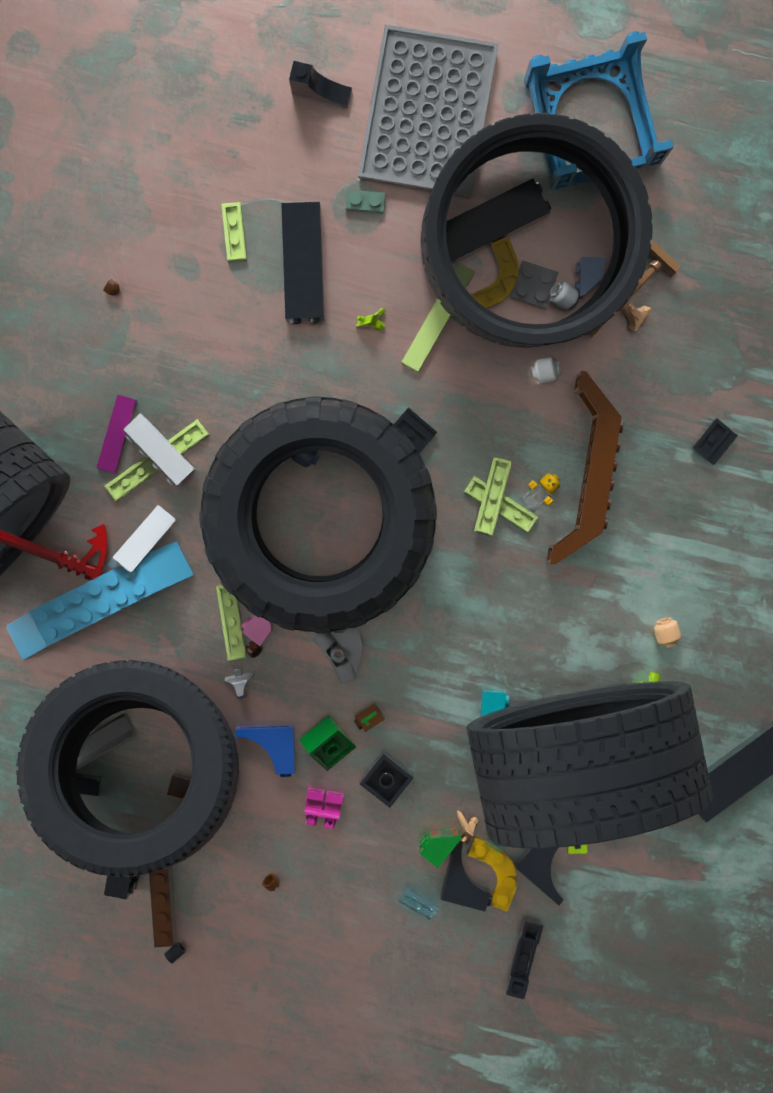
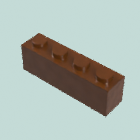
[149,866,177,948]

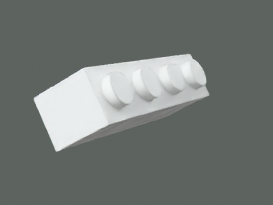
[123,413,196,486]

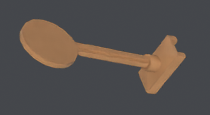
[589,241,681,337]

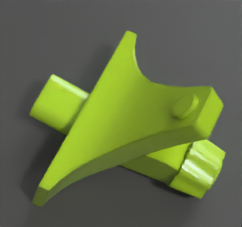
[356,308,385,331]

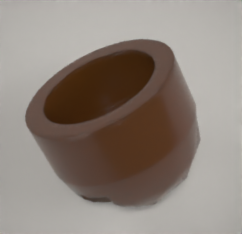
[103,278,120,296]
[246,641,263,658]
[262,874,279,891]

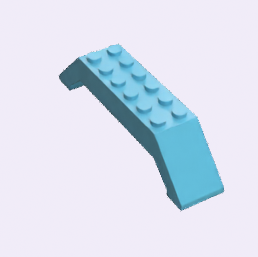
[6,541,194,660]

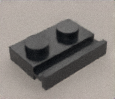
[394,407,437,454]
[691,418,738,466]

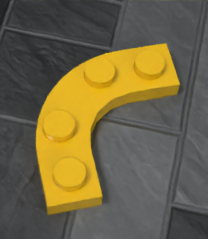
[470,236,519,309]
[467,836,517,912]

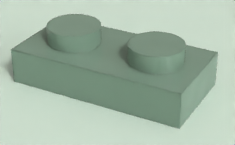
[345,190,385,214]

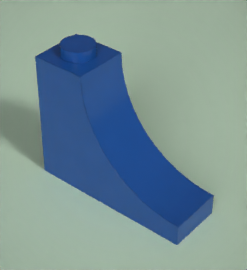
[235,725,296,777]

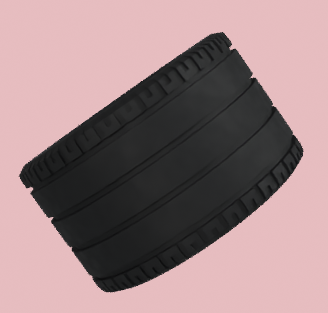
[16,660,239,877]

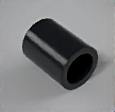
[164,942,186,964]

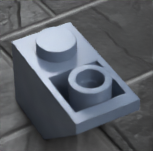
[575,257,605,299]

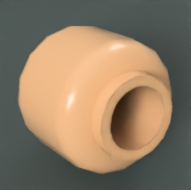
[654,618,682,647]

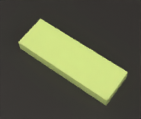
[221,202,247,262]

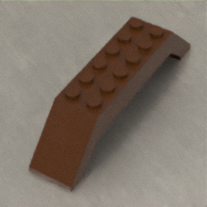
[546,371,624,565]

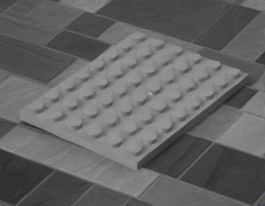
[358,25,499,197]

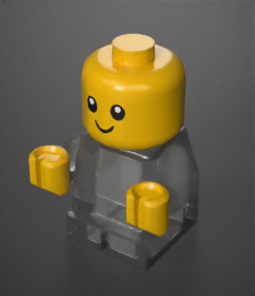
[520,473,560,512]

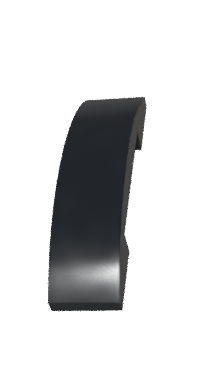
[506,920,544,999]

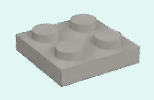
[510,260,559,310]

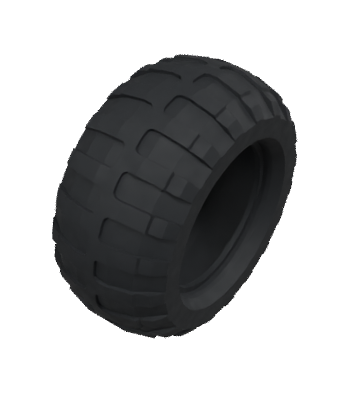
[199,396,437,634]

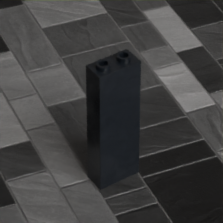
[446,178,551,265]
[281,202,325,325]
[698,721,773,823]

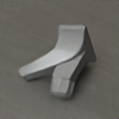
[224,669,253,699]

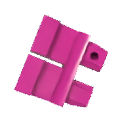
[304,788,344,829]

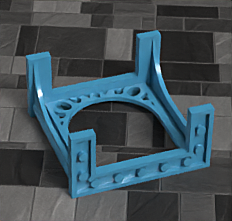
[524,31,674,191]

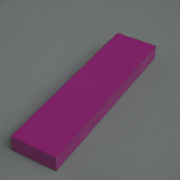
[96,394,137,473]

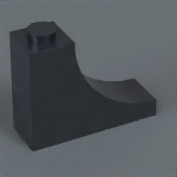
[289,61,352,108]
[440,841,492,912]
[514,847,564,906]

